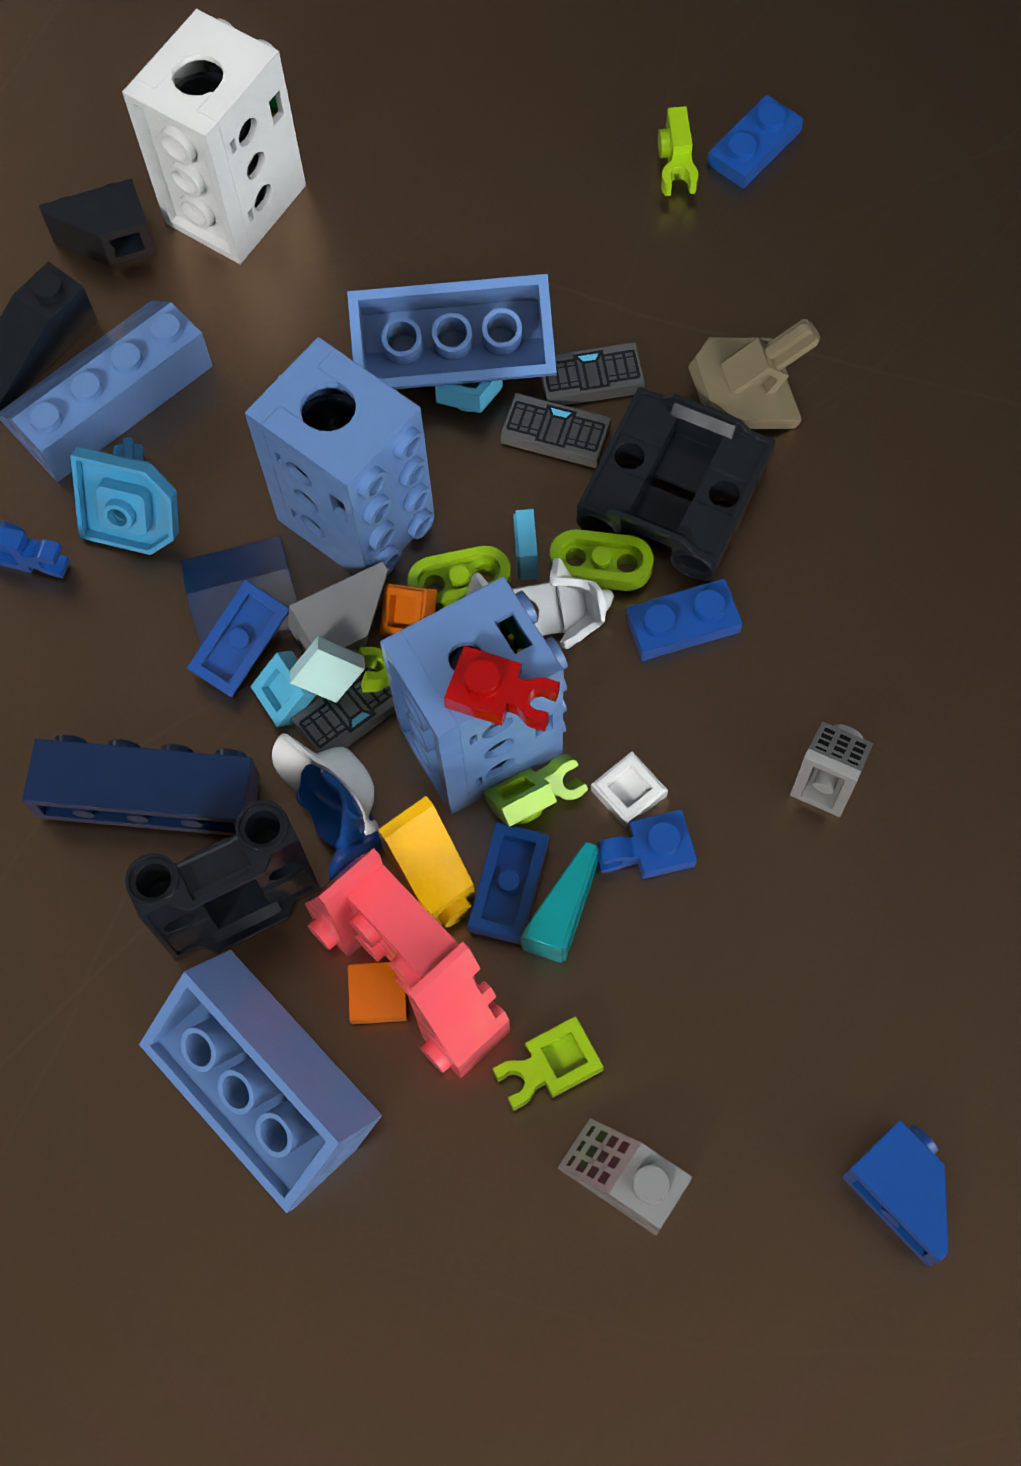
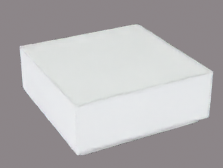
[591,752,668,829]

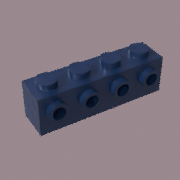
[22,735,260,836]

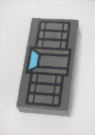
[541,342,645,406]
[501,393,611,468]
[291,667,396,753]

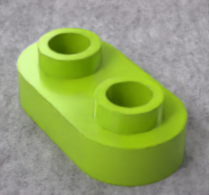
[550,529,654,591]
[408,546,511,612]

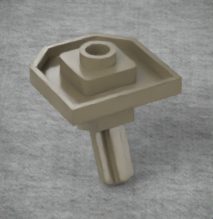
[688,319,821,429]

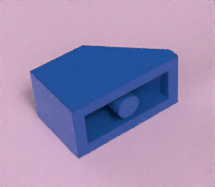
[842,1120,948,1267]

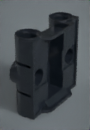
[576,387,776,581]
[125,800,320,960]

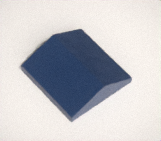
[181,536,298,647]

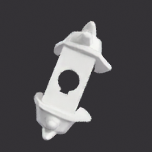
[465,558,614,649]

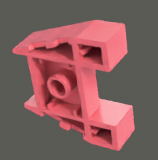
[305,848,511,1078]

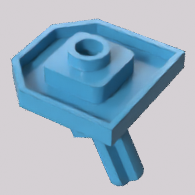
[70,437,179,555]

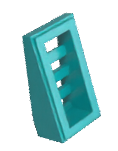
[520,842,598,963]

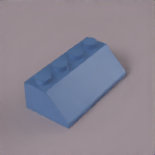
[347,274,557,390]
[0,301,213,483]
[139,950,382,1213]

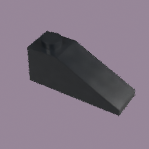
[0,261,98,411]

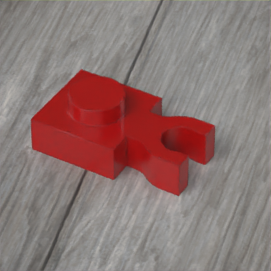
[444,645,560,732]

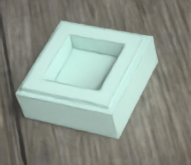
[290,636,365,703]

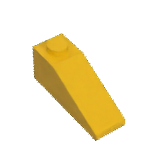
[378,796,475,928]

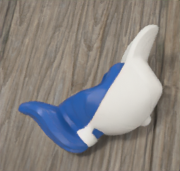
[272,733,382,880]

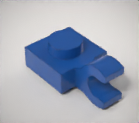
[597,809,697,879]

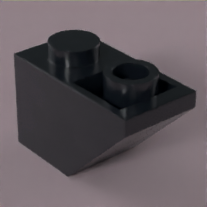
[39,178,156,266]

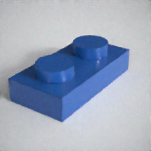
[707,95,804,189]
[625,578,743,661]
[187,580,289,697]
[467,822,550,945]

